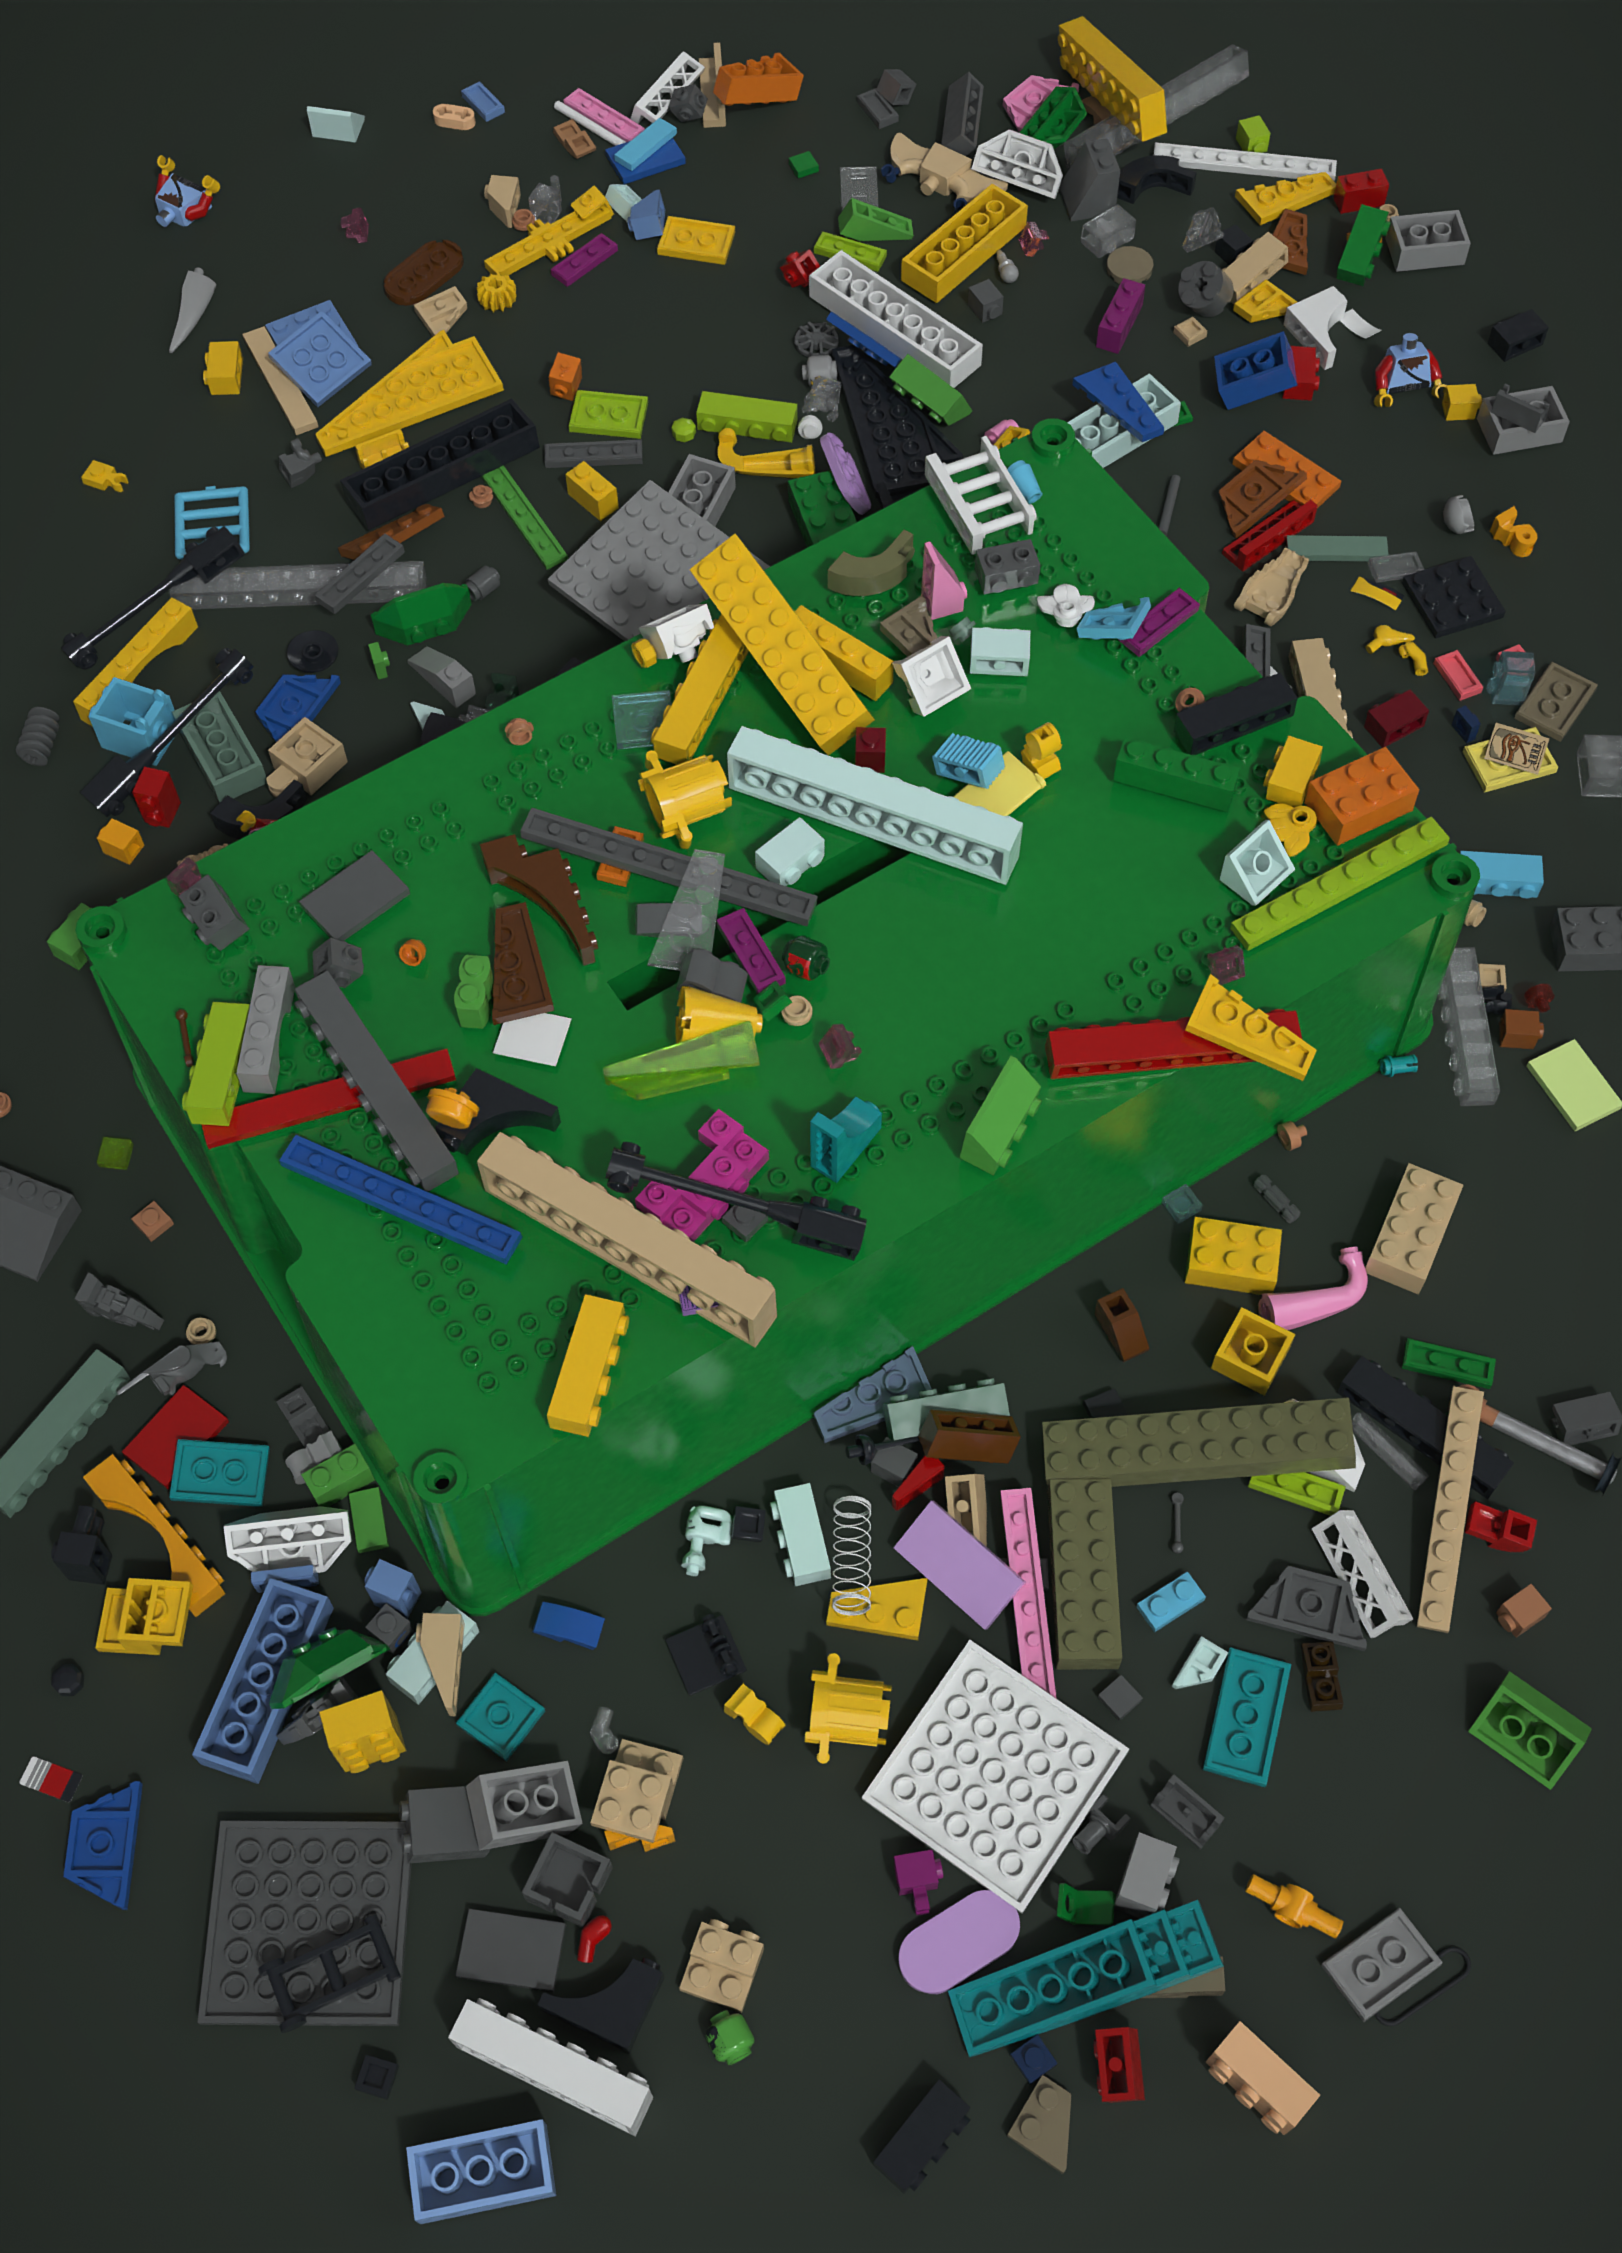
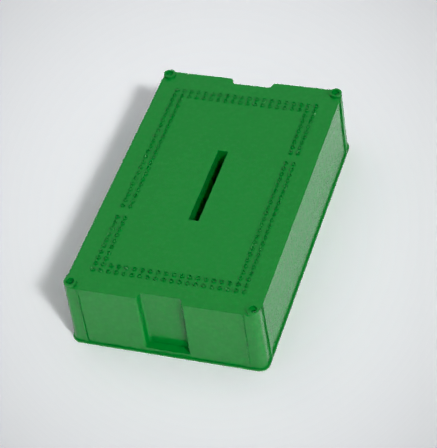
[75,419,1480,1616]

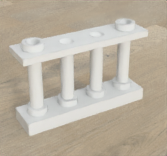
[925,436,1036,555]

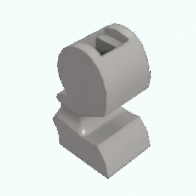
[285,1431,343,1484]

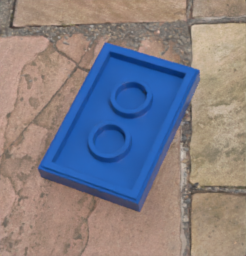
[605,138,686,185]

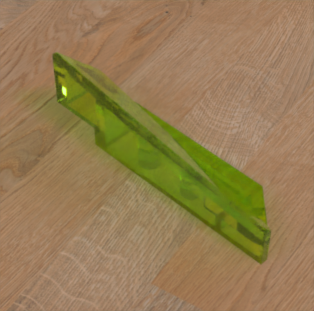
[603,1021,760,1100]

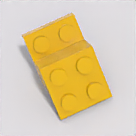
[95,1578,193,1655]

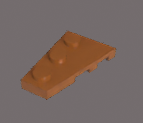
[1273,209,1308,275]

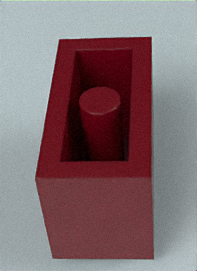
[1364,689,1429,748]

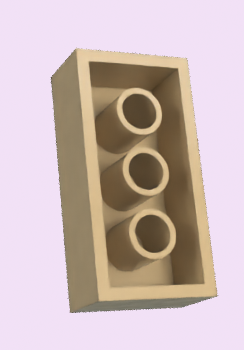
[1365,1163,1463,1295]

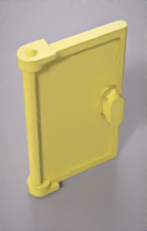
[953,751,1046,816]

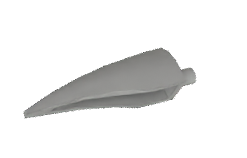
[169,268,216,353]

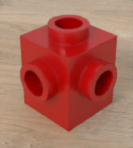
[780,249,820,288]

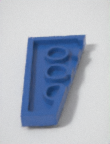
[1072,362,1164,442]

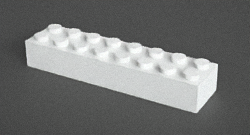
[809,250,983,388]

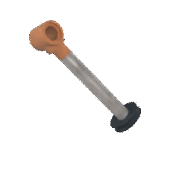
[1447,1384,1622,1496]

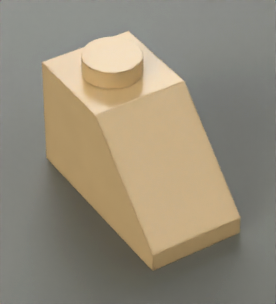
[484,175,521,228]

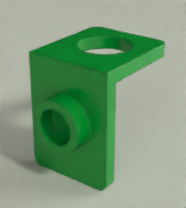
[1057,1883,1115,1925]

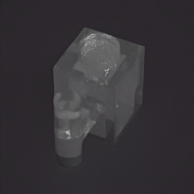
[528,175,562,224]

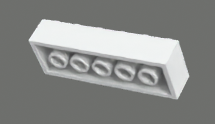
[448,1998,653,2137]

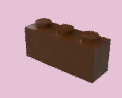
[918,1410,1021,1464]

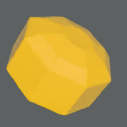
[631,638,657,668]

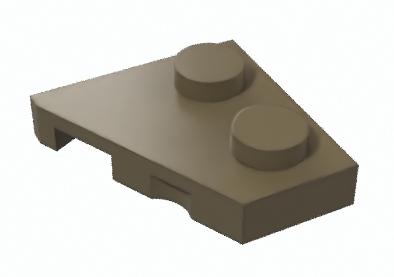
[880,595,937,657]
[1007,2075,1071,2174]

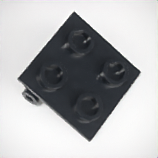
[665,1614,747,1696]

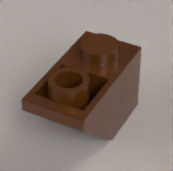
[1094,1288,1149,1362]

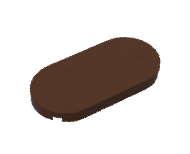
[384,240,464,306]

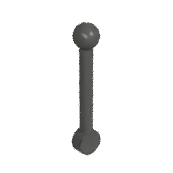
[1171,1492,1184,1554]

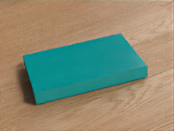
[169,1439,270,1507]

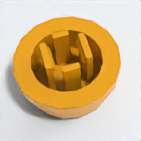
[426,1088,480,1129]

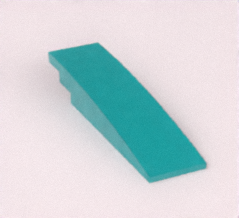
[948,1900,1224,2057]

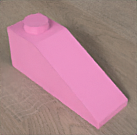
[921,542,967,620]

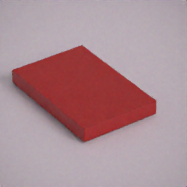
[122,1385,229,1489]

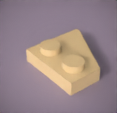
[414,286,467,336]

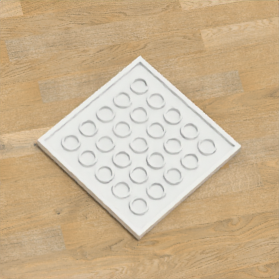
[862,1640,1129,1914]

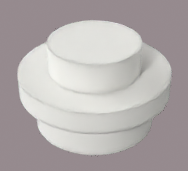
[798,415,822,439]

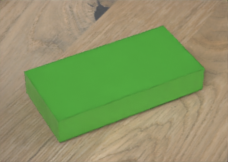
[349,1487,389,1553]

